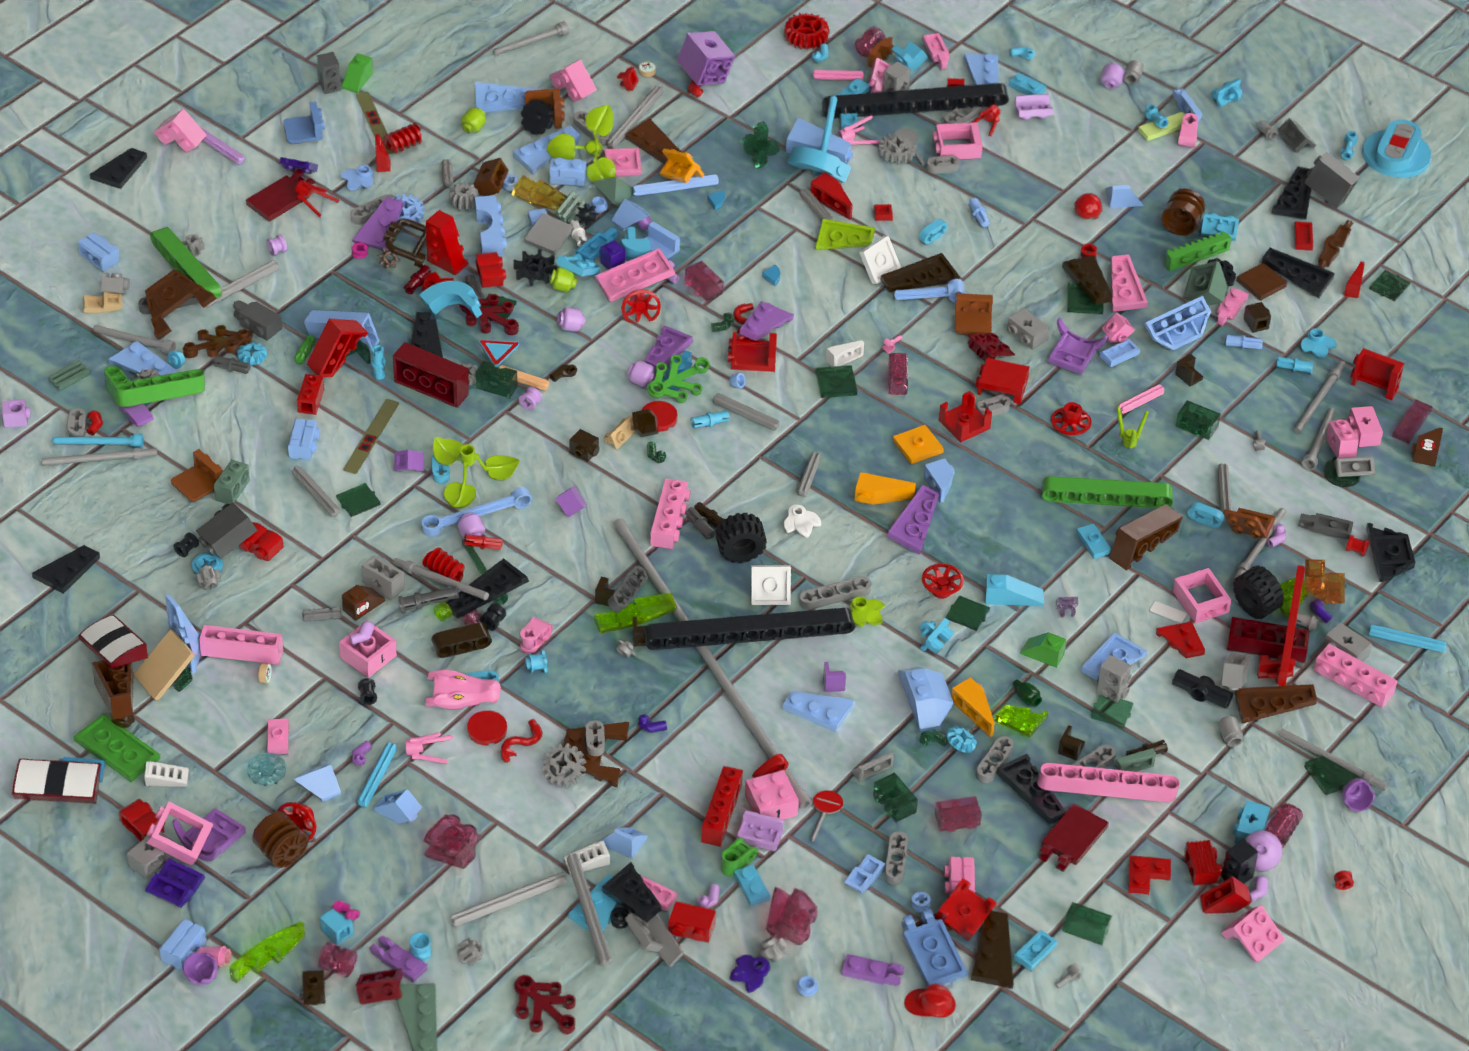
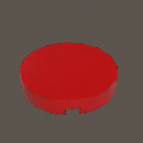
[642,401,678,431]
[467,710,507,745]

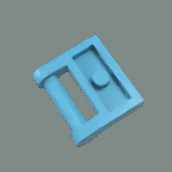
[557,254,601,276]

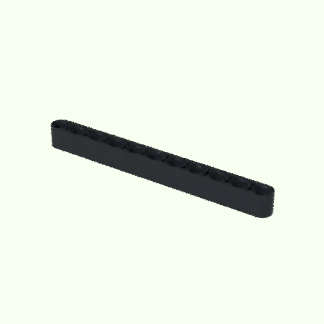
[822,83,1009,119]
[642,608,856,650]

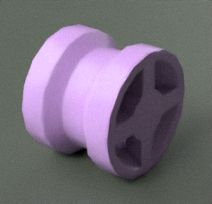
[266,234,287,256]
[519,387,542,410]

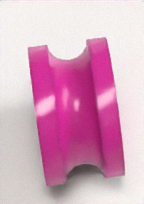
[352,242,368,259]

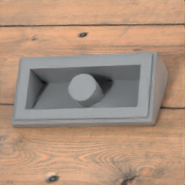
[1334,456,1375,477]
[852,751,894,782]

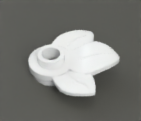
[784,504,821,538]

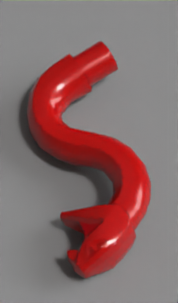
[733,303,754,340]
[500,719,543,763]

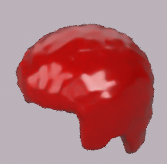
[1074,193,1102,219]

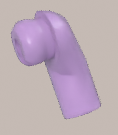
[349,621,374,645]
[1249,876,1268,903]
[697,884,720,909]

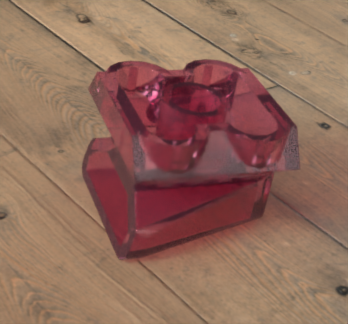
[423,814,482,869]
[765,887,817,946]

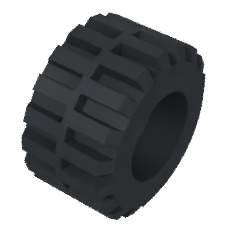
[715,513,767,563]
[1233,565,1284,619]

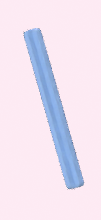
[633,174,718,196]

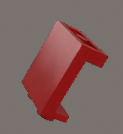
[728,332,777,372]
[1350,348,1404,400]
[975,358,1030,404]

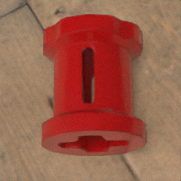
[1346,535,1370,557]

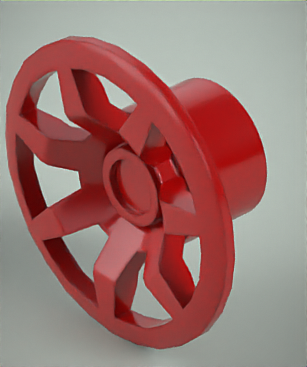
[621,289,661,323]
[1051,402,1092,435]
[922,563,964,599]
[277,802,317,841]

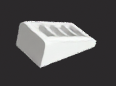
[826,340,864,369]
[145,762,189,787]
[564,841,610,875]

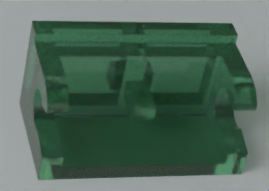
[1062,902,1112,945]

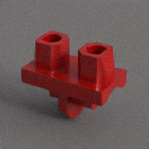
[1257,654,1295,684]

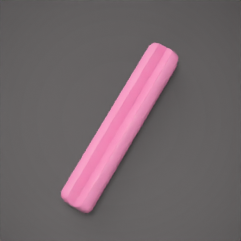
[813,70,863,81]
[1118,384,1164,414]

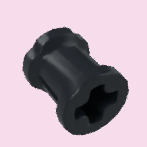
[173,532,199,558]
[358,678,377,705]

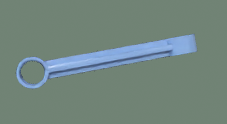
[422,487,532,537]

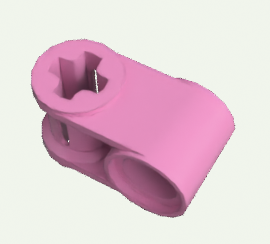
[1178,113,1198,148]
[520,617,553,654]

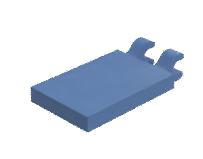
[901,908,968,987]

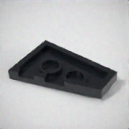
[89,148,147,189]
[32,545,100,594]

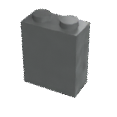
[1304,152,1360,208]
[196,503,258,559]

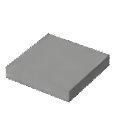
[524,213,573,255]

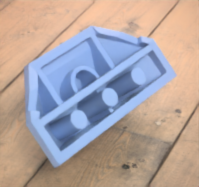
[1144,296,1211,351]
[898,667,953,732]

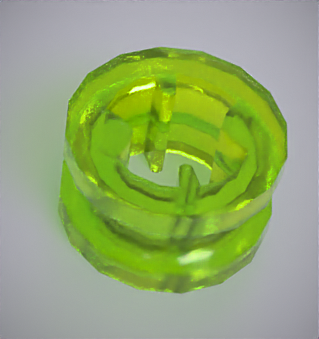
[434,602,452,622]

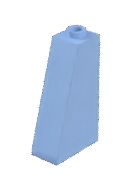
[786,118,853,164]
[304,310,380,353]

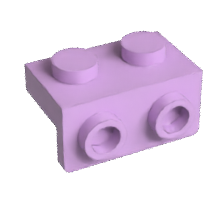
[1015,94,1053,119]
[736,810,784,852]

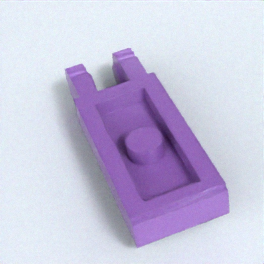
[369,936,428,982]
[842,954,905,986]

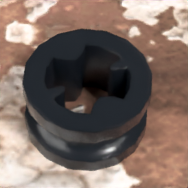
[611,907,629,929]

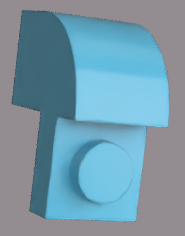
[891,41,928,72]
[621,227,651,261]

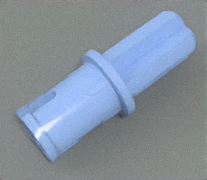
[968,198,990,228]
[1226,334,1263,349]

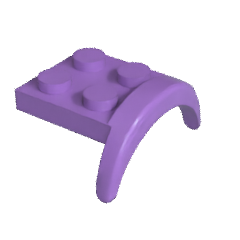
[1048,318,1108,375]
[173,808,246,861]

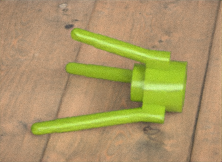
[1117,406,1149,448]

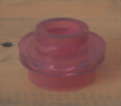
[463,609,482,625]

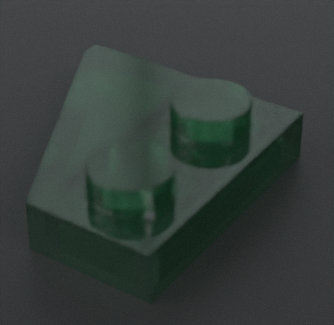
[1304,756,1360,795]

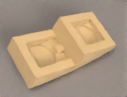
[83,292,123,313]

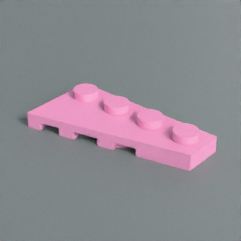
[1111,255,1148,312]

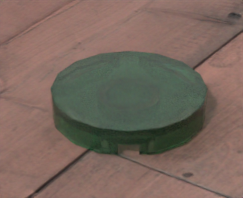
[1324,457,1361,487]

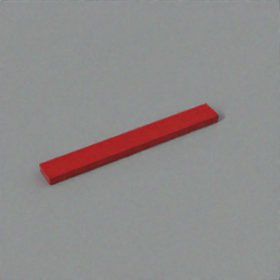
[1278,565,1305,686]

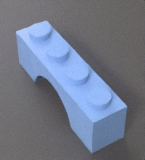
[475,195,507,256]

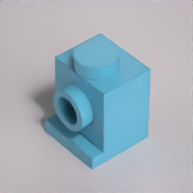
[320,909,354,945]

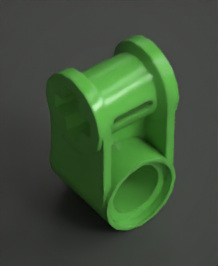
[721,837,758,876]

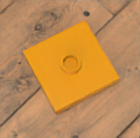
[893,425,944,465]

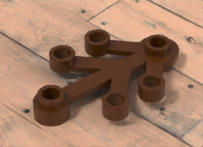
[183,325,253,358]

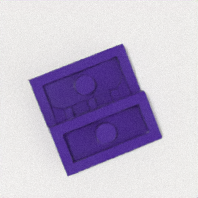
[145,858,205,908]

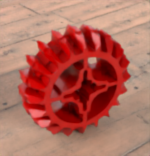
[784,13,829,50]

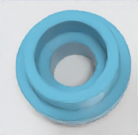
[168,351,185,369]

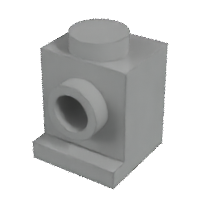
[101,272,130,293]

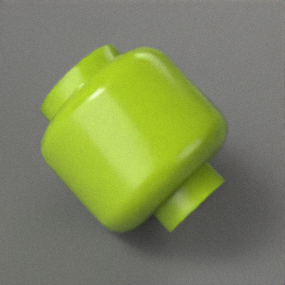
[461,107,486,133]
[549,267,577,293]

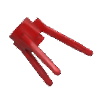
[971,104,1001,136]
[295,180,339,217]

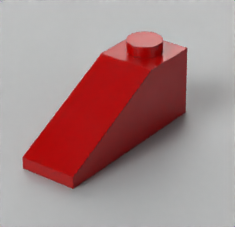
[810,172,853,220]

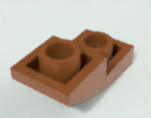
[868,37,894,68]

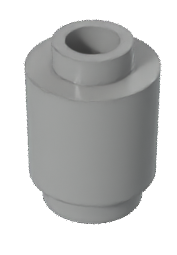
[1124,60,1144,85]
[1218,716,1243,747]

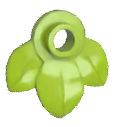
[850,596,885,627]

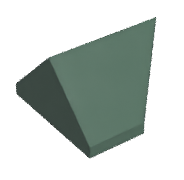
[593,177,633,207]

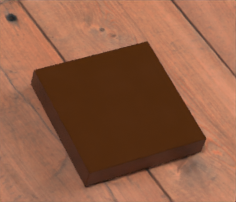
[1236,263,1287,301]

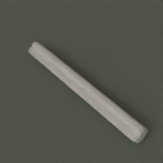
[607,85,664,149]
[567,854,612,966]
[450,872,567,927]

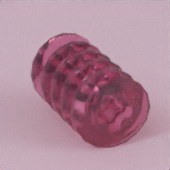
[1264,803,1303,848]

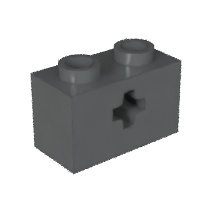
[317,52,341,94]

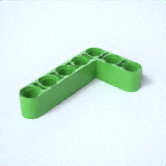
[104,366,205,407]

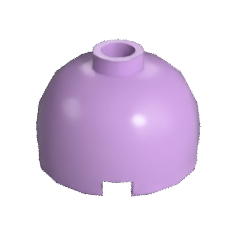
[1245,830,1283,872]

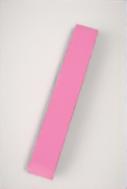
[1037,763,1180,802]

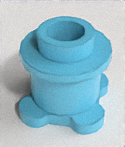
[525,649,547,673]

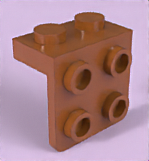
[525,89,565,129]
[955,293,993,334]
[171,449,223,502]
[1223,508,1275,539]

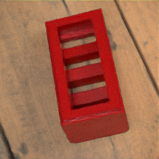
[375,134,391,172]
[1344,261,1365,299]

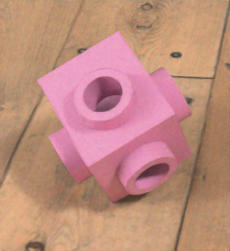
[1102,313,1135,344]

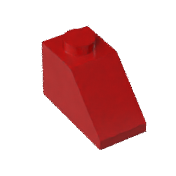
[1200,876,1251,914]

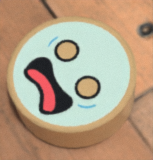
[639,62,656,77]
[258,663,272,684]

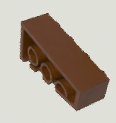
[1109,504,1183,571]

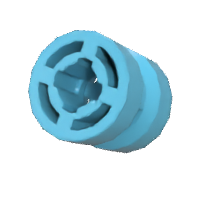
[409,932,431,962]

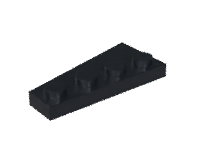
[1272,166,1311,219]
[1262,248,1335,298]
[411,312,443,357]
[444,558,529,619]
[996,754,1066,824]

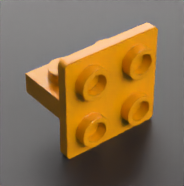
[659,149,704,183]

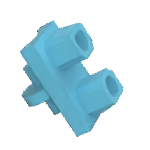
[1211,79,1242,107]
[920,618,954,654]

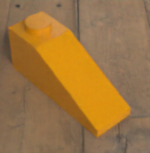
[855,472,916,505]
[951,677,995,737]

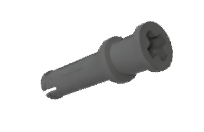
[398,586,459,613]

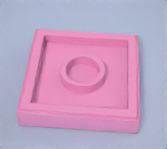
[604,148,641,176]

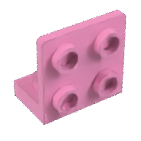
[1221,905,1284,962]

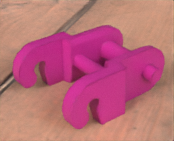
[332,900,360,920]

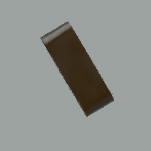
[431,622,492,658]

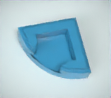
[708,190,725,210]
[762,264,780,286]

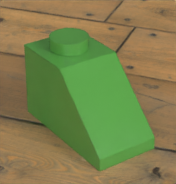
[342,53,373,93]
[1021,632,1067,668]

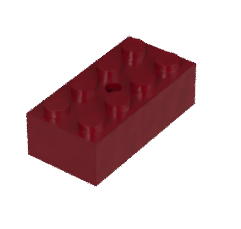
[393,342,469,408]

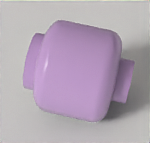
[1100,63,1124,89]
[557,307,585,332]
[627,360,656,387]
[457,513,486,540]

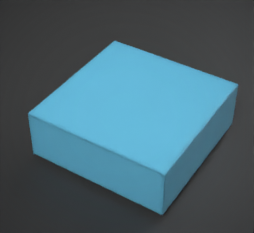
[840,113,859,130]

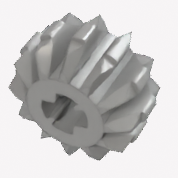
[449,182,479,211]

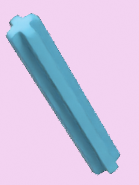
[1369,624,1447,653]
[357,742,397,807]

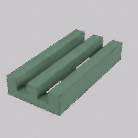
[554,191,586,224]
[48,360,91,391]
[1115,748,1156,772]

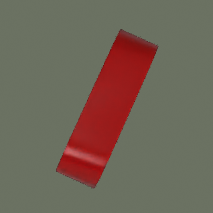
[752,754,789,778]

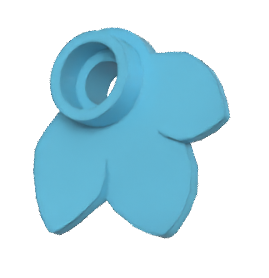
[1301,328,1337,358]

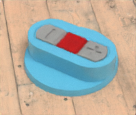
[1362,120,1431,178]

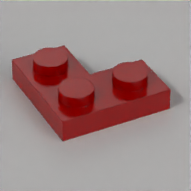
[1128,855,1171,895]

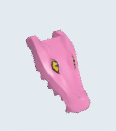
[425,670,501,710]

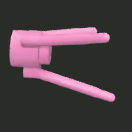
[838,116,880,145]
[406,732,453,764]

